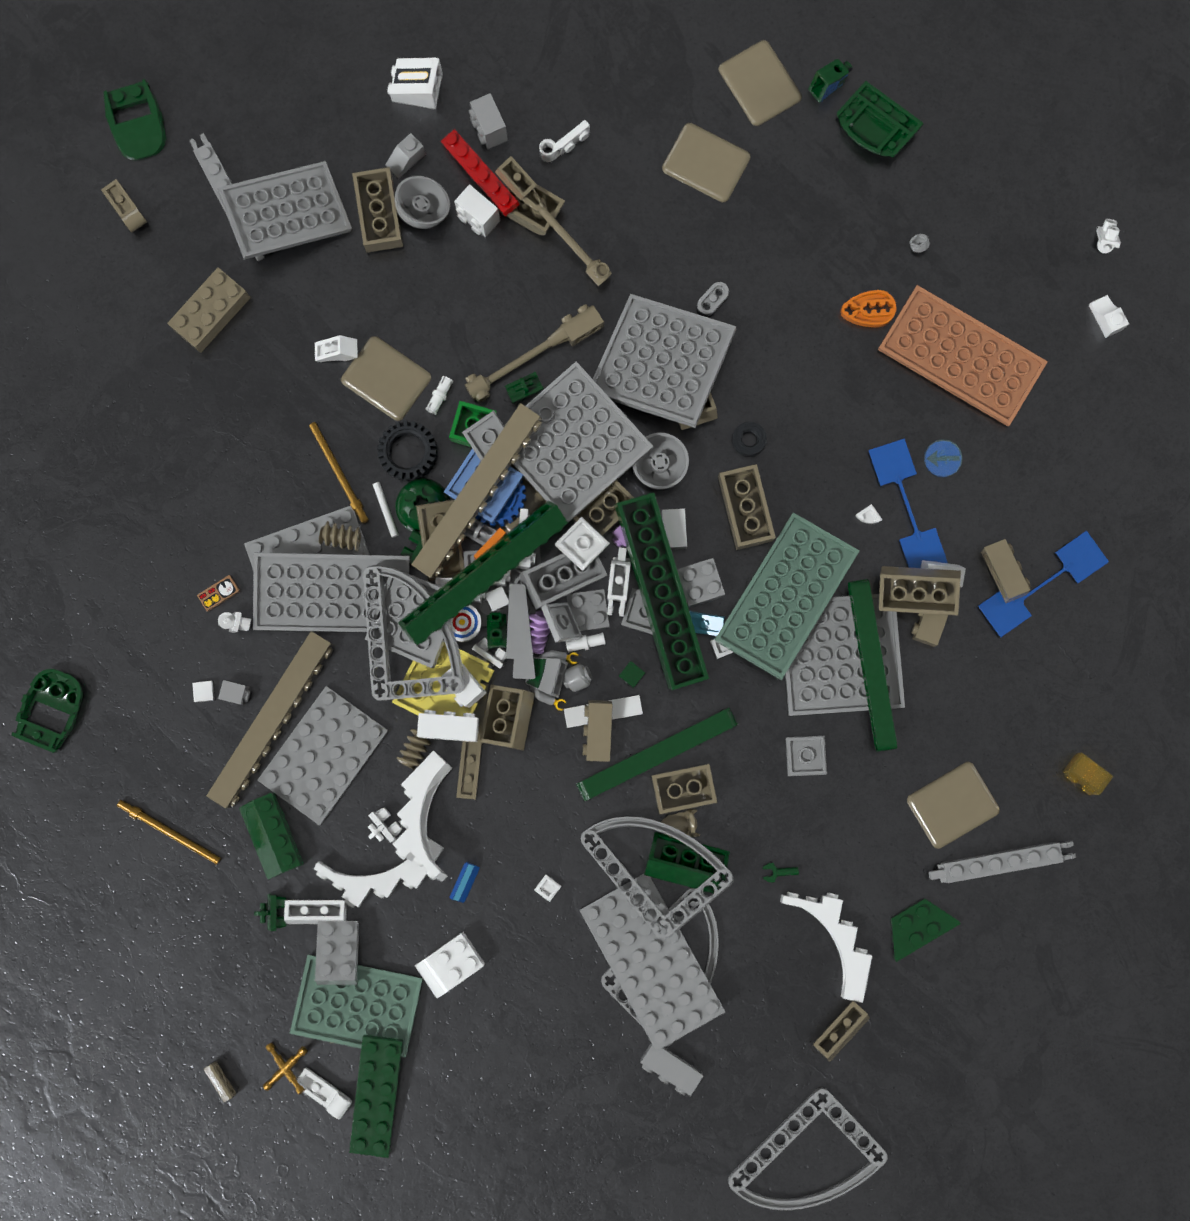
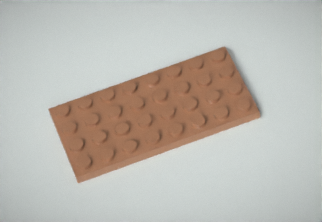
[878,285,1048,427]

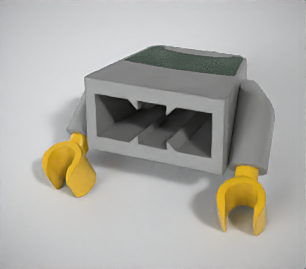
[526,650,578,711]

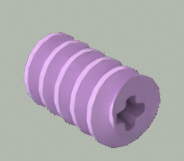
[529,611,550,654]

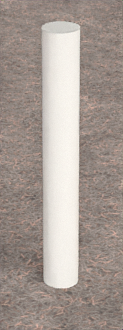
[373,482,399,538]

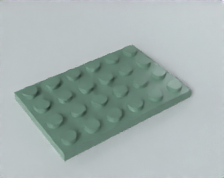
[290,955,423,1058]

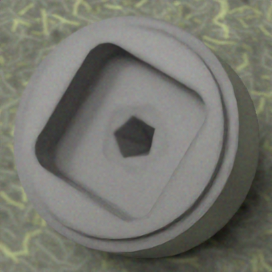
[910,234,930,252]

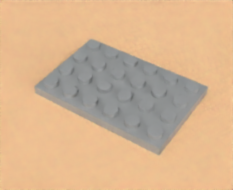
[218,161,352,260]
[244,506,370,571]
[257,686,389,825]

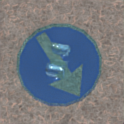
[924,440,963,477]

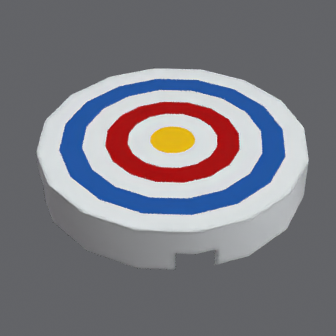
[451,605,482,642]

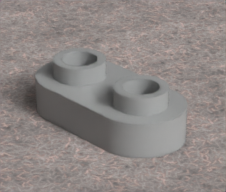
[697,282,729,316]

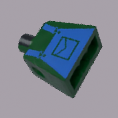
[808,59,852,103]

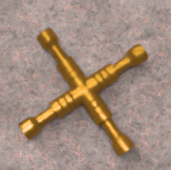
[263,1043,307,1095]

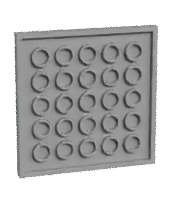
[593,294,736,428]
[504,361,653,524]
[785,594,905,716]

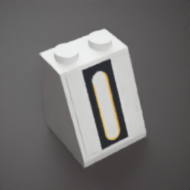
[388,58,442,109]

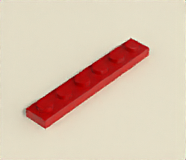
[441,129,520,217]

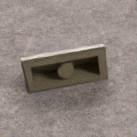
[204,1061,236,1102]

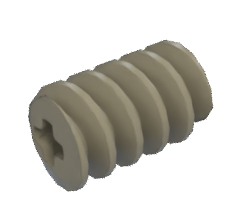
[319,521,361,551]
[396,729,431,770]

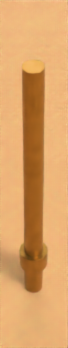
[309,422,369,524]
[117,800,221,865]

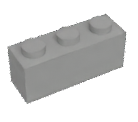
[640,1043,703,1096]

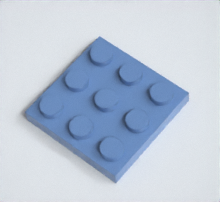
[444,448,524,524]

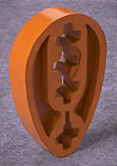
[840,290,896,327]

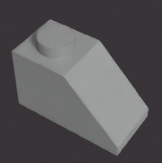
[386,133,426,179]

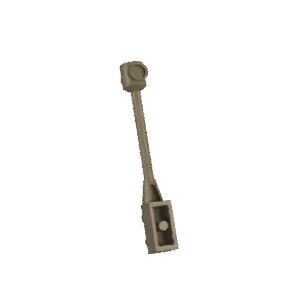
[495,156,612,286]
[464,304,604,403]

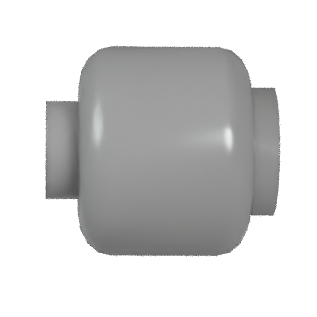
[563,664,592,692]

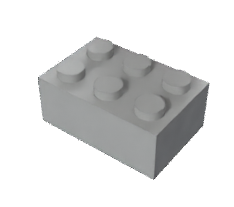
[315,921,359,985]

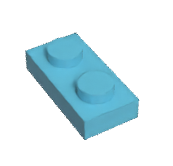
[689,611,725,636]

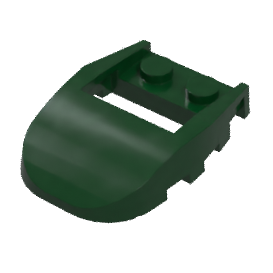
[103,79,166,160]
[11,669,83,753]

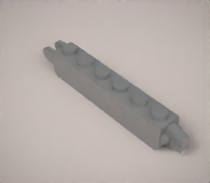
[189,133,264,261]
[928,841,1076,883]

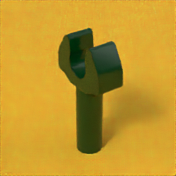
[762,863,799,883]

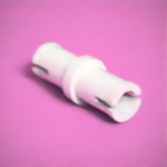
[426,376,453,415]
[566,632,606,653]

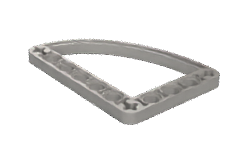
[363,567,465,700]
[581,817,733,939]
[601,888,719,1047]
[728,1087,887,1210]

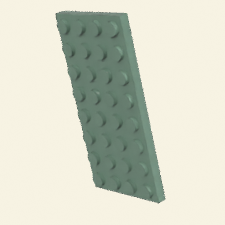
[715,513,859,680]

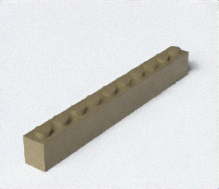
[411,403,542,578]
[206,631,333,808]

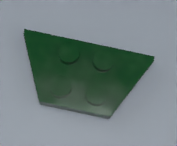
[890,898,961,962]

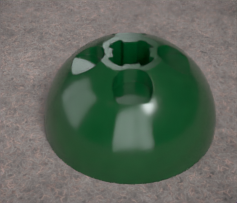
[395,478,451,532]

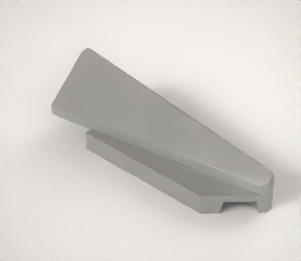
[506,584,535,679]

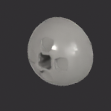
[395,176,450,229]
[632,433,689,489]

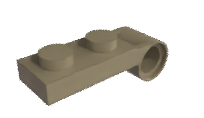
[101,179,147,233]

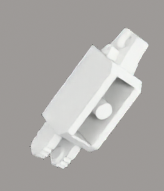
[607,547,631,617]

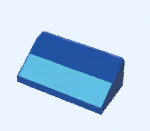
[450,862,480,903]

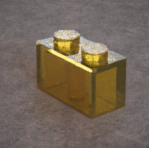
[1063,753,1114,796]

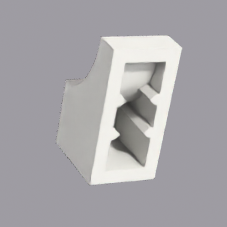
[1089,295,1129,338]
[315,335,358,362]

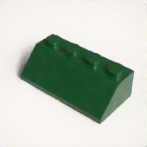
[239,793,304,880]
[644,832,730,893]

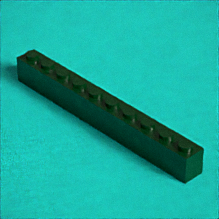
[398,501,568,646]

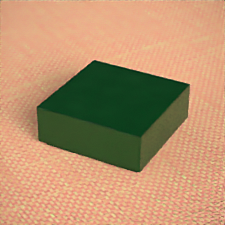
[619,661,645,688]

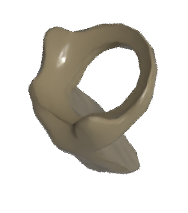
[661,809,700,838]

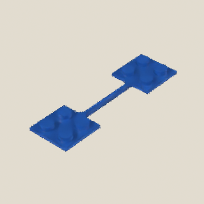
[868,439,948,568]
[978,531,1109,637]

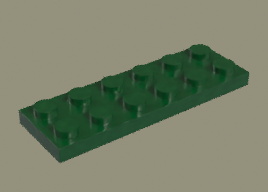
[349,1035,403,1158]

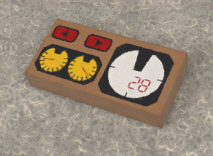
[197,575,241,612]

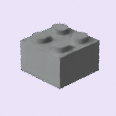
[469,93,508,149]
[677,558,725,608]

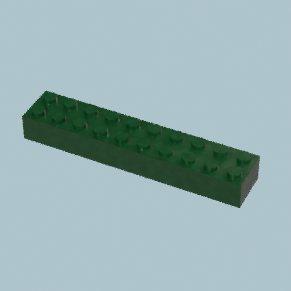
[614,492,709,690]

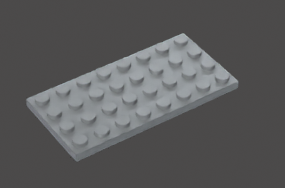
[253,552,410,632]
[579,874,725,1051]

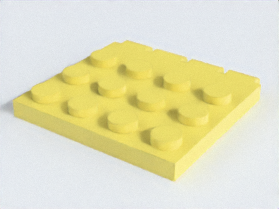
[392,642,494,716]

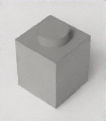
[218,680,251,705]

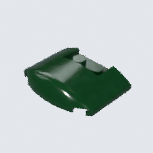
[837,81,924,157]

